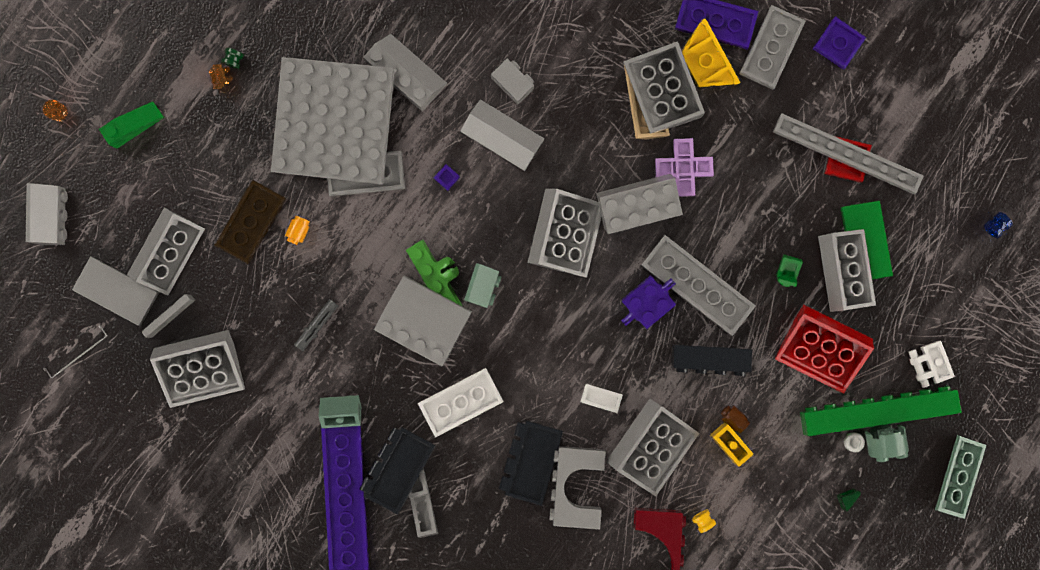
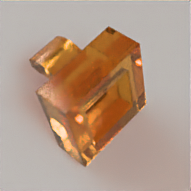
[209,64,233,89]

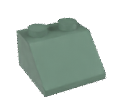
[464,263,502,308]

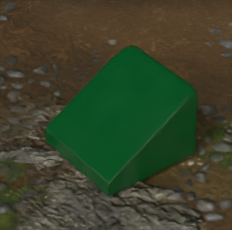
[837,489,861,512]

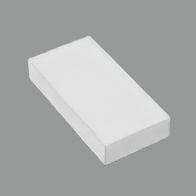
[580,384,623,413]

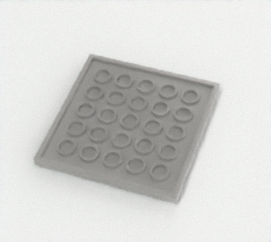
[271,57,395,184]

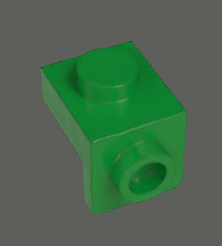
[776,254,803,287]

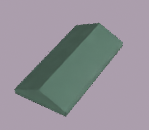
[935,435,986,519]

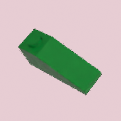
[99,101,164,149]

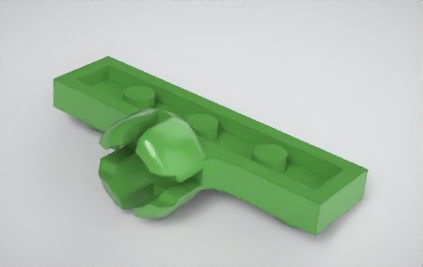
[406,240,462,306]

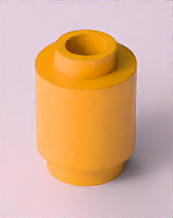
[285,216,310,245]

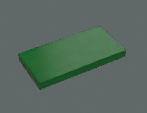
[841,201,893,279]

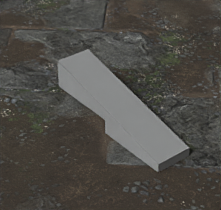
[409,469,438,538]

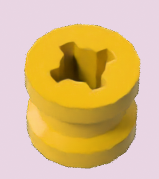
[692,509,716,533]

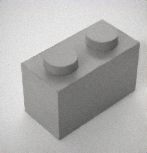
[491,59,534,105]

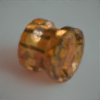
[43,99,68,121]

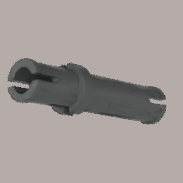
[294,299,339,352]

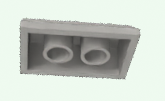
[26,183,68,245]

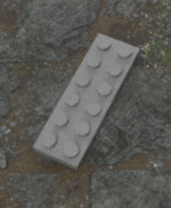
[641,235,756,336]

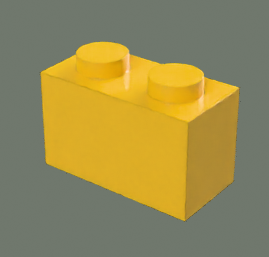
[710,423,753,467]

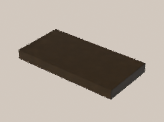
[214,179,286,264]

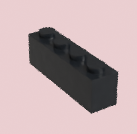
[671,345,752,376]

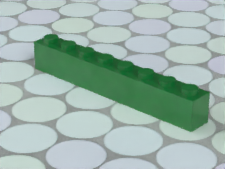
[800,386,962,436]

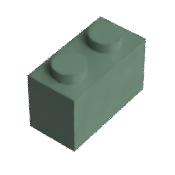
[319,395,362,428]

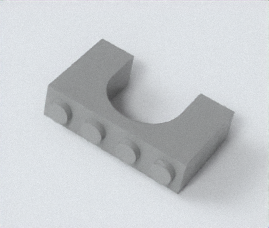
[550,446,606,529]

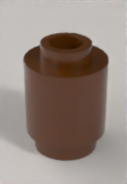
[720,405,750,434]

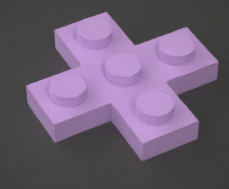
[655,138,714,197]

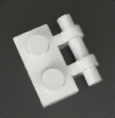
[909,341,955,388]

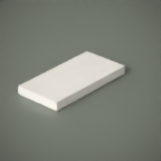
[418,368,504,437]

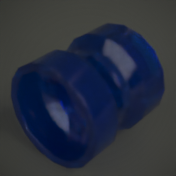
[984,212,1013,239]

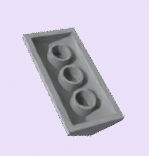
[460,99,544,171]

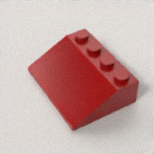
[775,304,874,394]

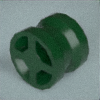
[221,48,244,69]

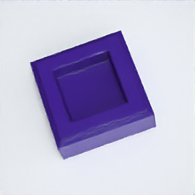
[434,164,460,191]

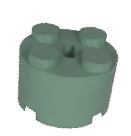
[865,425,909,462]

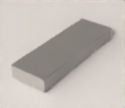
[142,294,195,338]

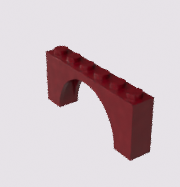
[633,507,686,570]

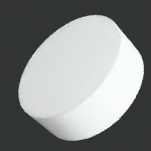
[844,432,865,452]

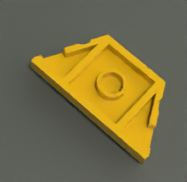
[682,18,740,87]

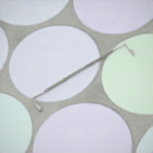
[43,326,108,378]

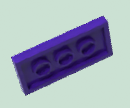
[674,0,759,49]

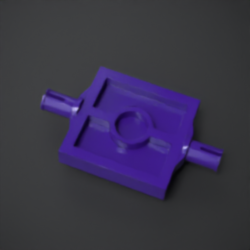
[621,275,676,329]

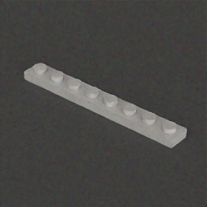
[773,114,924,194]

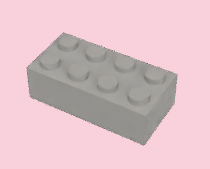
[596,174,683,234]

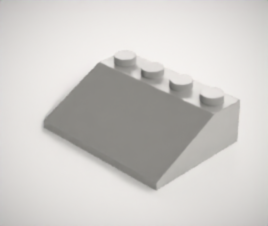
[623,41,705,134]
[527,189,602,278]
[374,275,472,366]
[150,330,245,408]
[606,399,700,496]

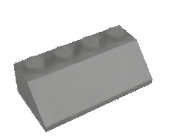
[363,34,447,112]
[127,208,205,295]
[818,229,876,312]

